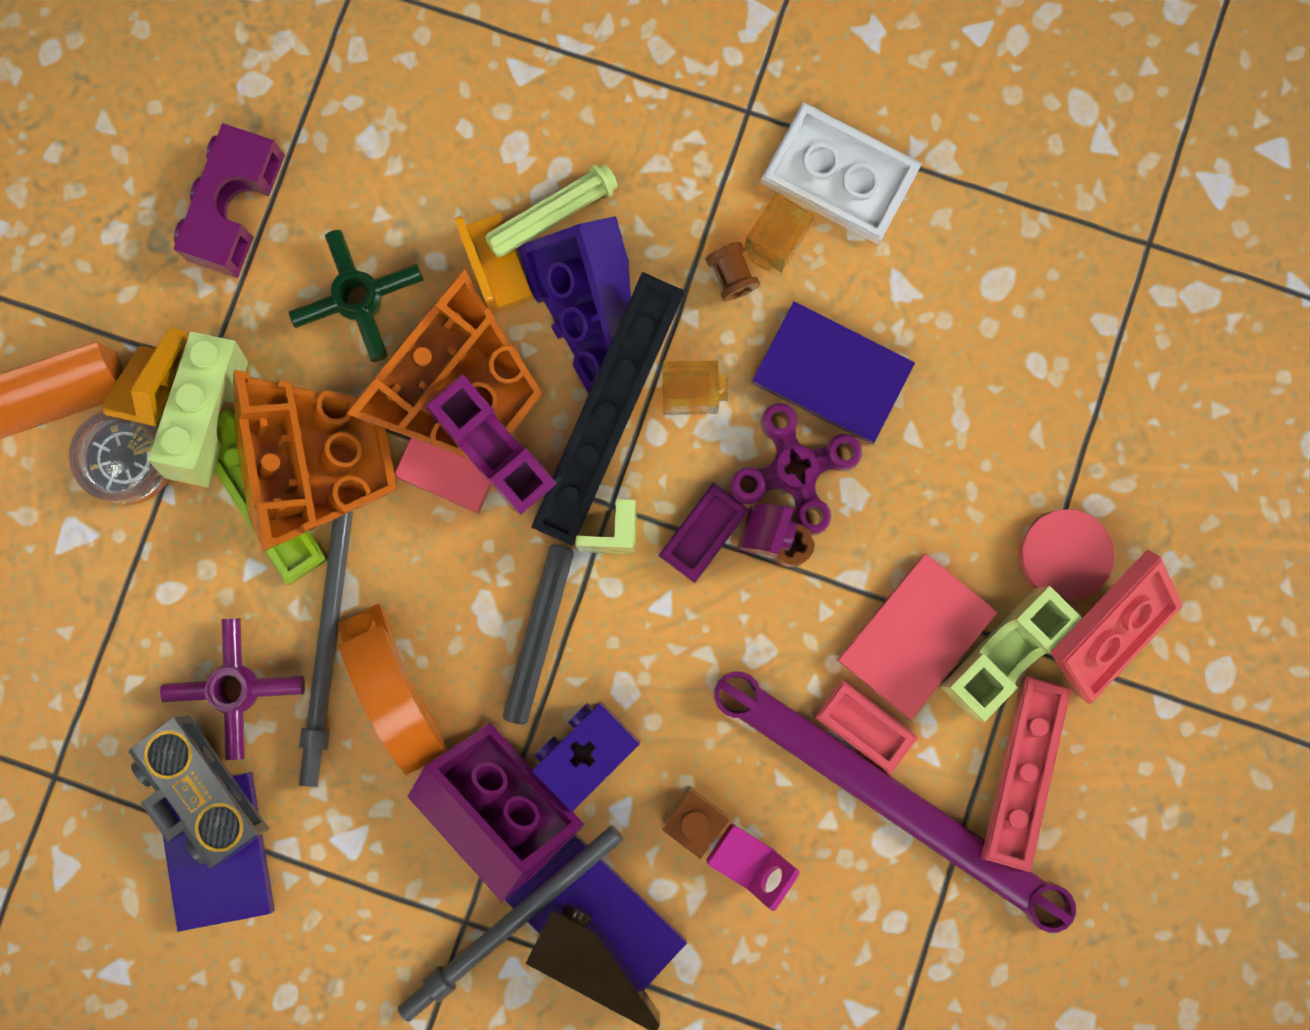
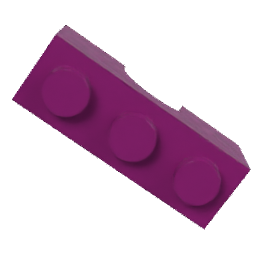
[173,123,285,278]
[422,374,557,515]

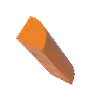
[0,341,123,439]

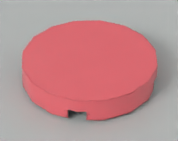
[1019,509,1114,601]

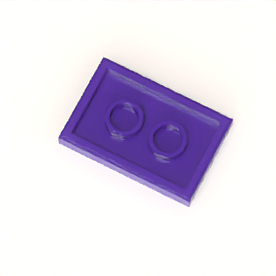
[752,301,915,445]
[162,772,275,932]

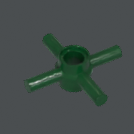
[289,230,424,362]

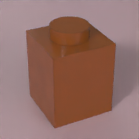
[662,786,729,859]

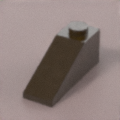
[525,902,660,1030]

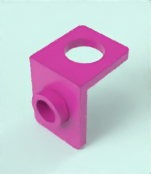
[706,824,800,911]

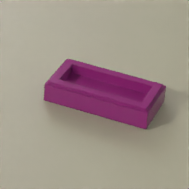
[658,482,750,583]

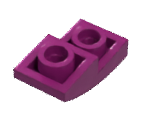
[737,504,798,558]

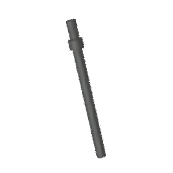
[299,511,353,787]
[398,825,624,1022]

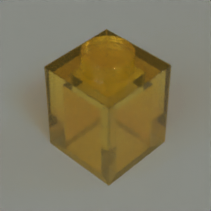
[744,191,814,273]
[662,360,728,415]

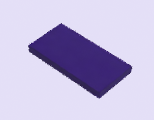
[505,834,687,990]

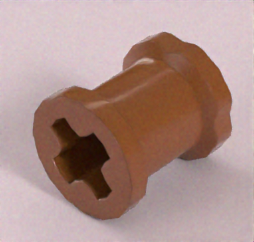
[705,242,760,302]
[772,524,815,568]

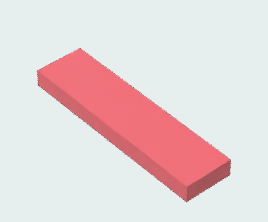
[980,675,1072,872]

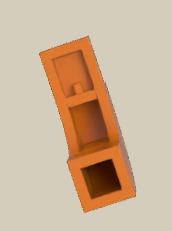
[338,603,447,775]

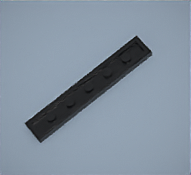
[531,272,686,546]

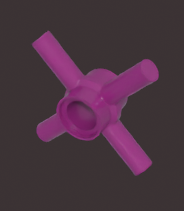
[160,618,305,760]

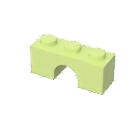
[148,331,248,488]
[939,586,1082,722]

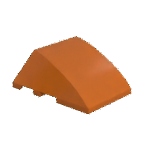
[346,269,543,459]
[233,370,397,552]

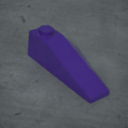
[518,216,631,394]

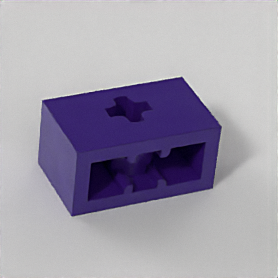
[532,702,640,812]

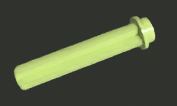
[485,164,618,257]

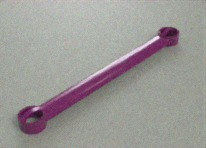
[714,672,1076,933]

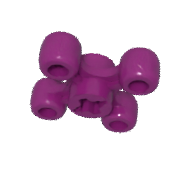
[729,403,862,536]

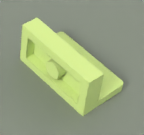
[575,499,637,555]

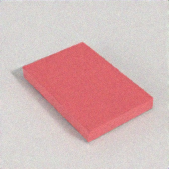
[1050,549,1183,704]
[837,554,998,720]

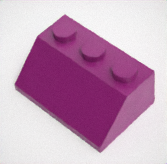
[407,723,584,902]

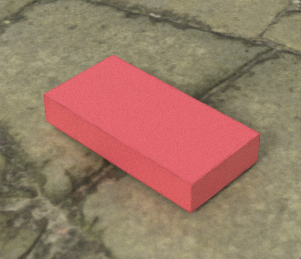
[394,438,492,514]
[814,680,918,774]

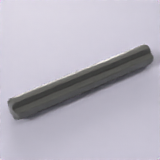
[503,544,574,725]

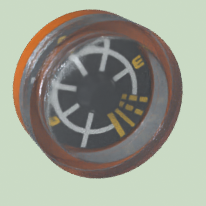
[69,411,169,505]

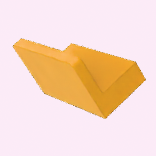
[454,213,533,314]
[102,327,188,427]

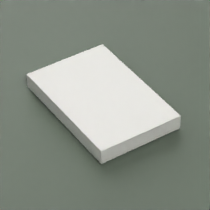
[760,102,922,245]

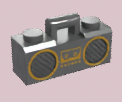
[128,715,270,869]

